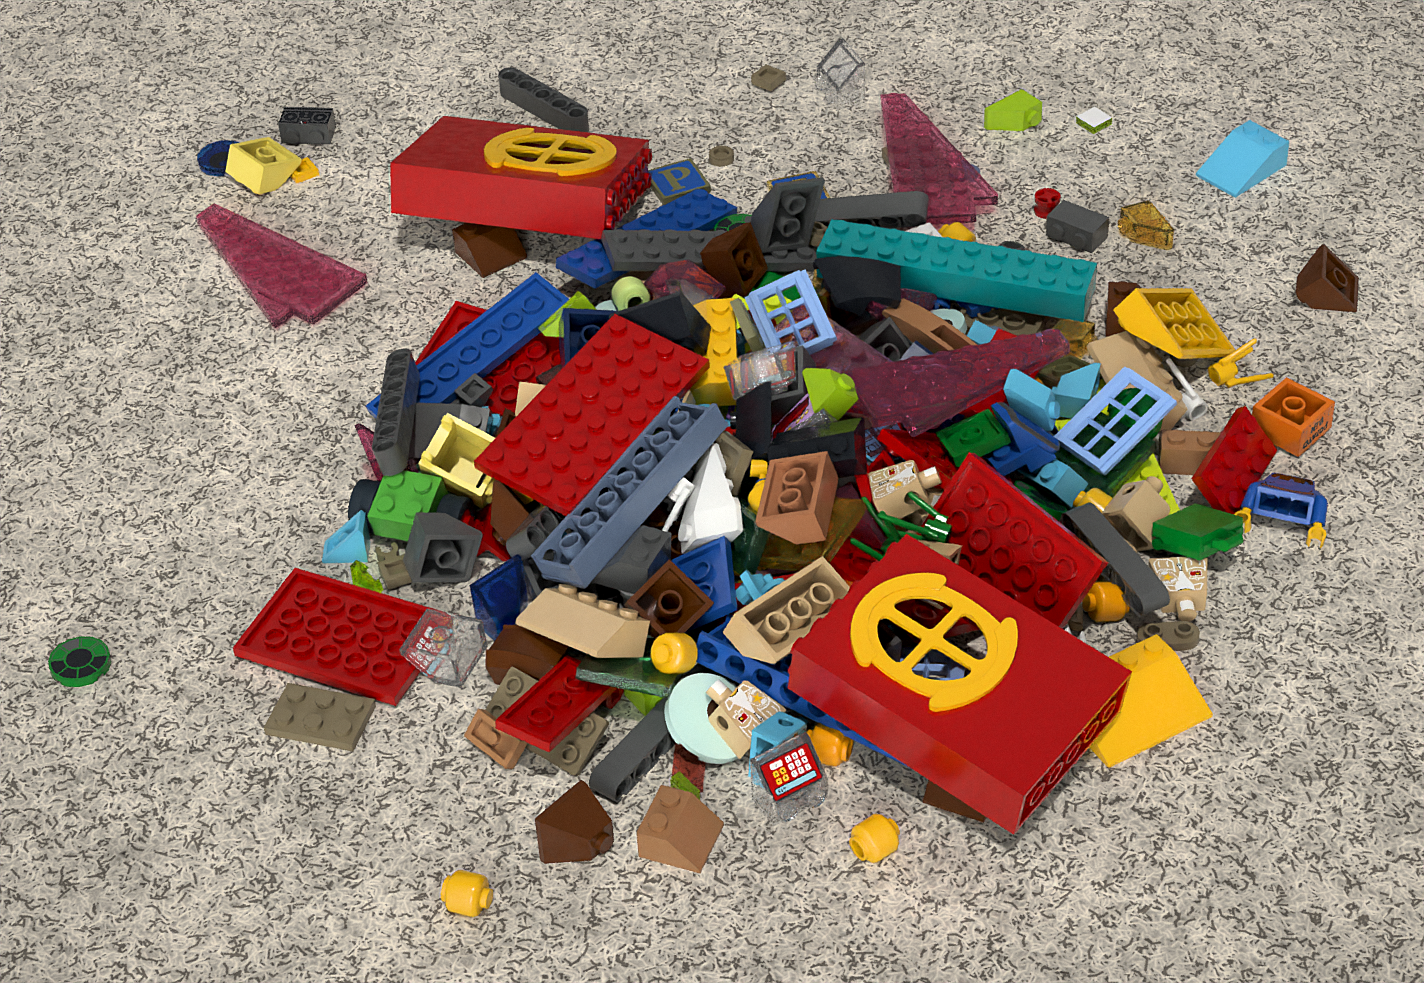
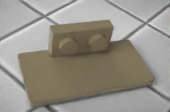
[485,667,609,776]

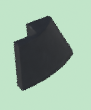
[813,256,901,316]

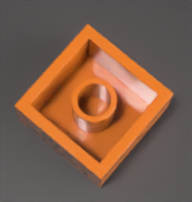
[1252,377,1335,457]

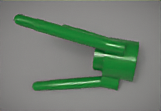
[878,492,953,543]
[850,497,902,561]

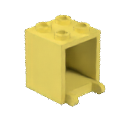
[418,413,496,509]

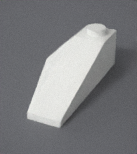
[678,443,743,554]

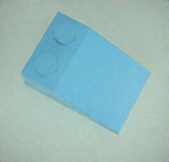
[1196,120,1289,198]

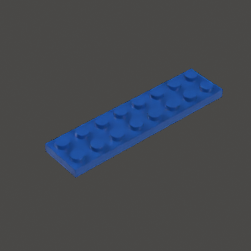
[556,189,738,289]
[366,272,569,419]

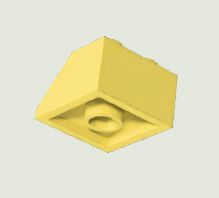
[225,137,302,195]

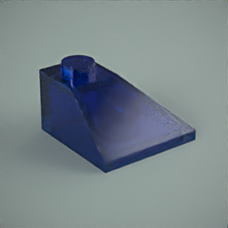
[469,554,528,641]

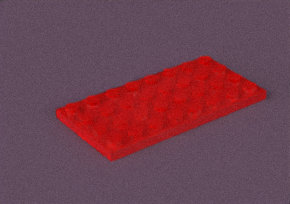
[474,314,710,516]

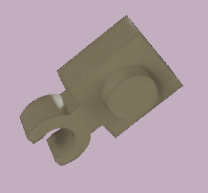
[376,542,412,590]

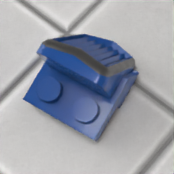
[983,402,1060,476]

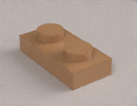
[464,709,527,769]

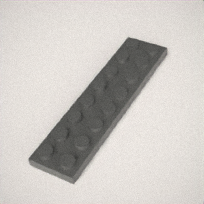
[601,229,817,272]

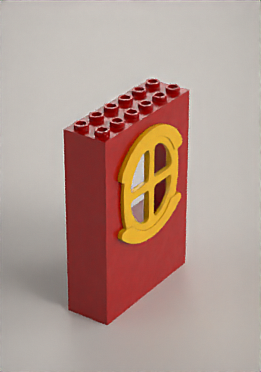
[390,116,652,239]
[788,534,1132,835]

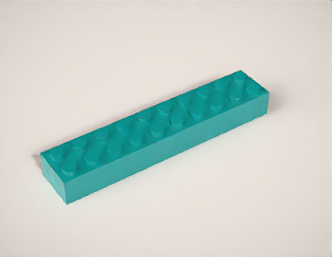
[816,219,1097,322]

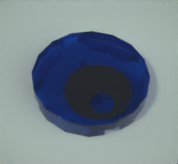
[197,140,239,177]

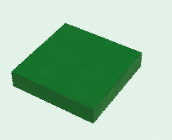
[935,409,1011,467]

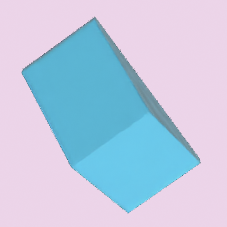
[322,510,371,563]

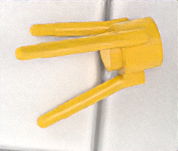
[1208,338,1274,388]

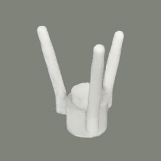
[1166,358,1208,421]
[662,477,696,532]

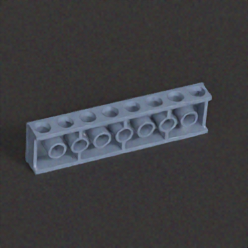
[531,396,729,589]

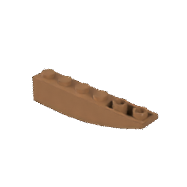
[882,298,985,379]

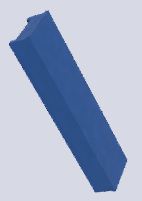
[696,614,910,768]

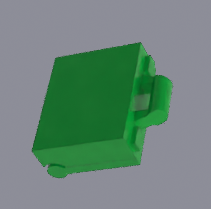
[1152,503,1244,561]

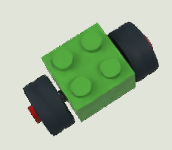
[348,470,475,541]

